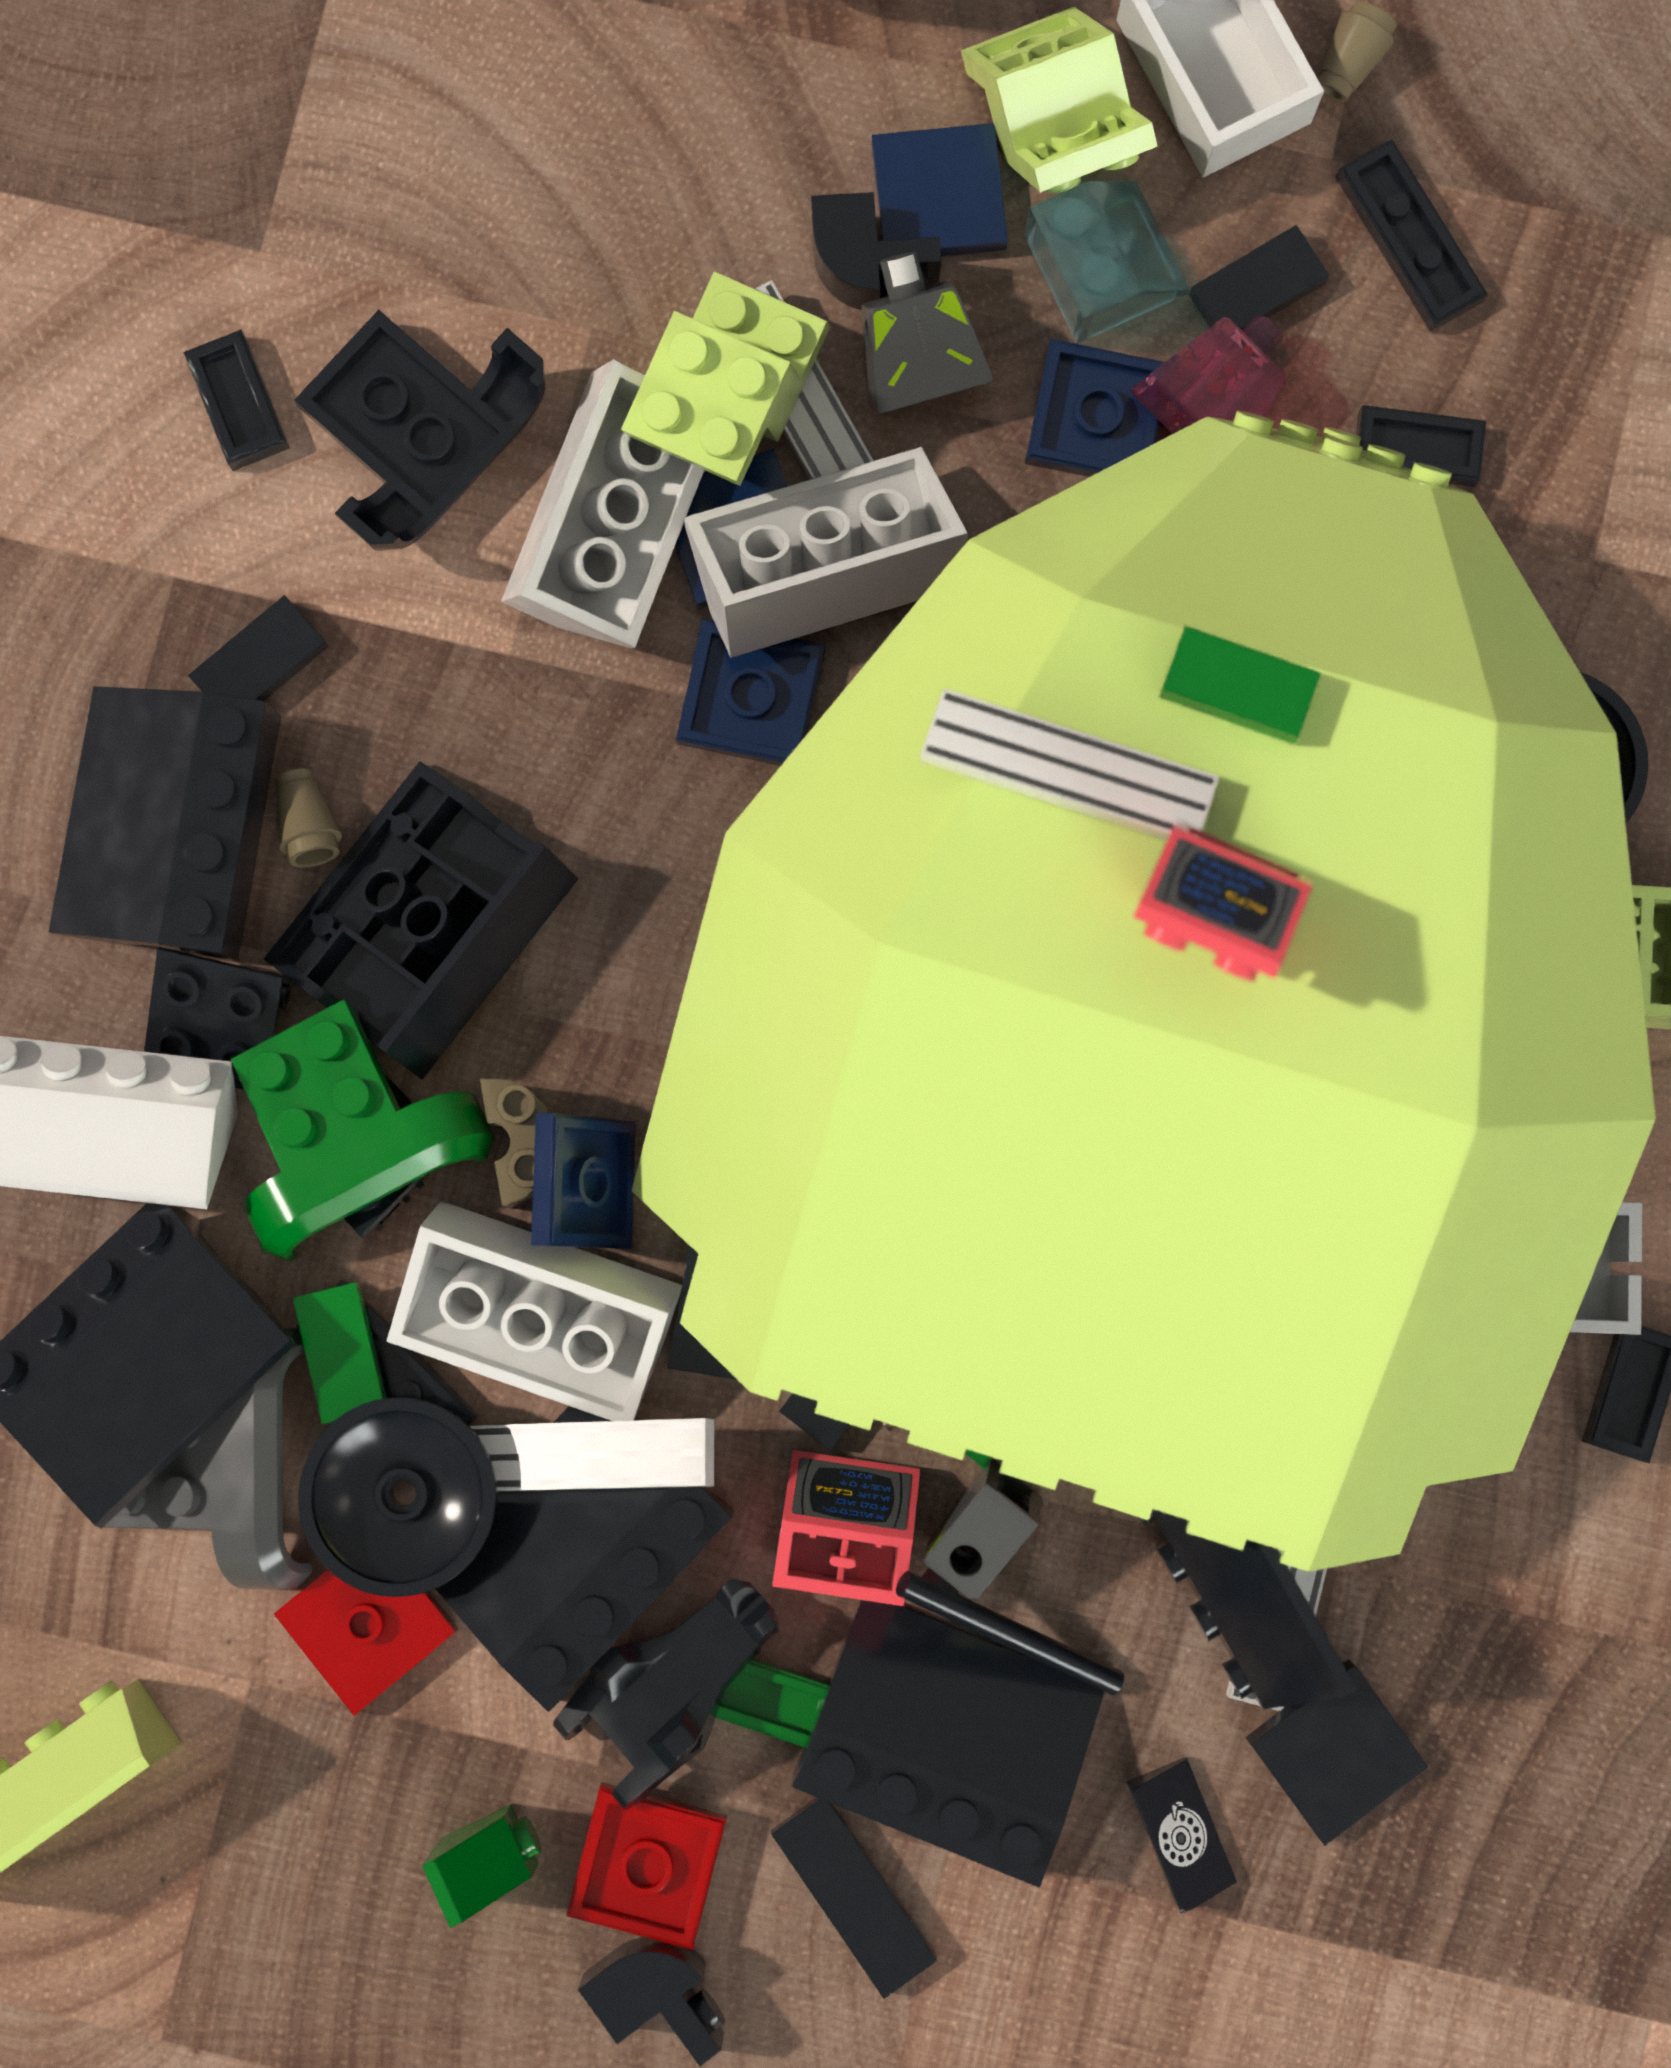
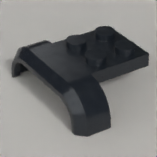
[294,310,545,551]

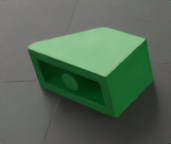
[422,1804,542,1928]

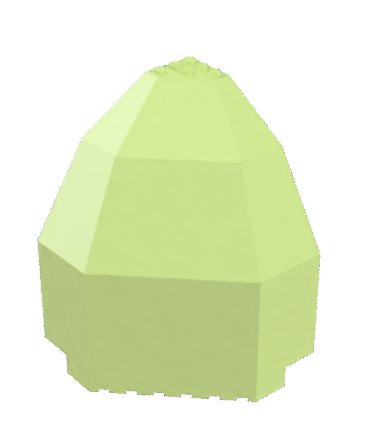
[632,410,1656,1572]

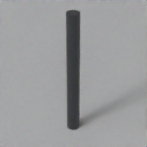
[896,1571,1124,1695]

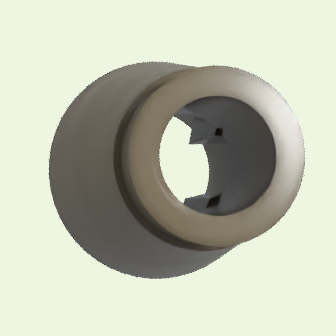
[1317,1,1397,103]
[275,768,342,867]

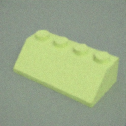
[0,1679,181,1873]

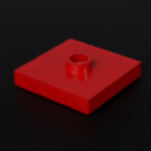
[274,1570,459,1716]
[566,1782,727,1950]

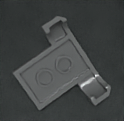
[103,1328,312,1590]

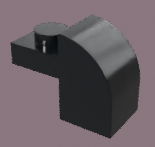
[811,192,941,310]
[578,1937,725,2067]

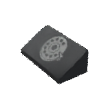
[1126,1757,1237,1914]

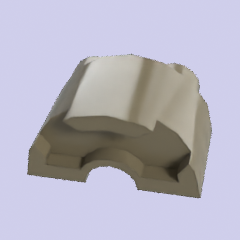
[480,1079,554,1209]

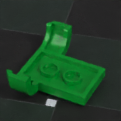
[231,999,495,1262]

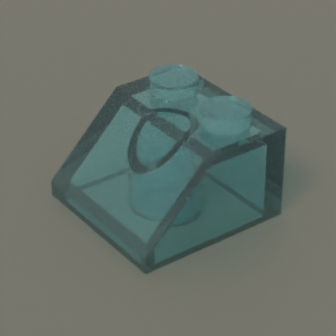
[1024,181,1190,344]

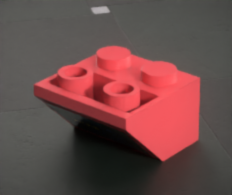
[1133,820,1312,981]
[772,1449,920,1606]

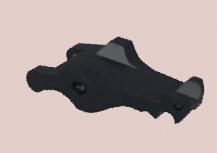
[553,1579,779,1810]

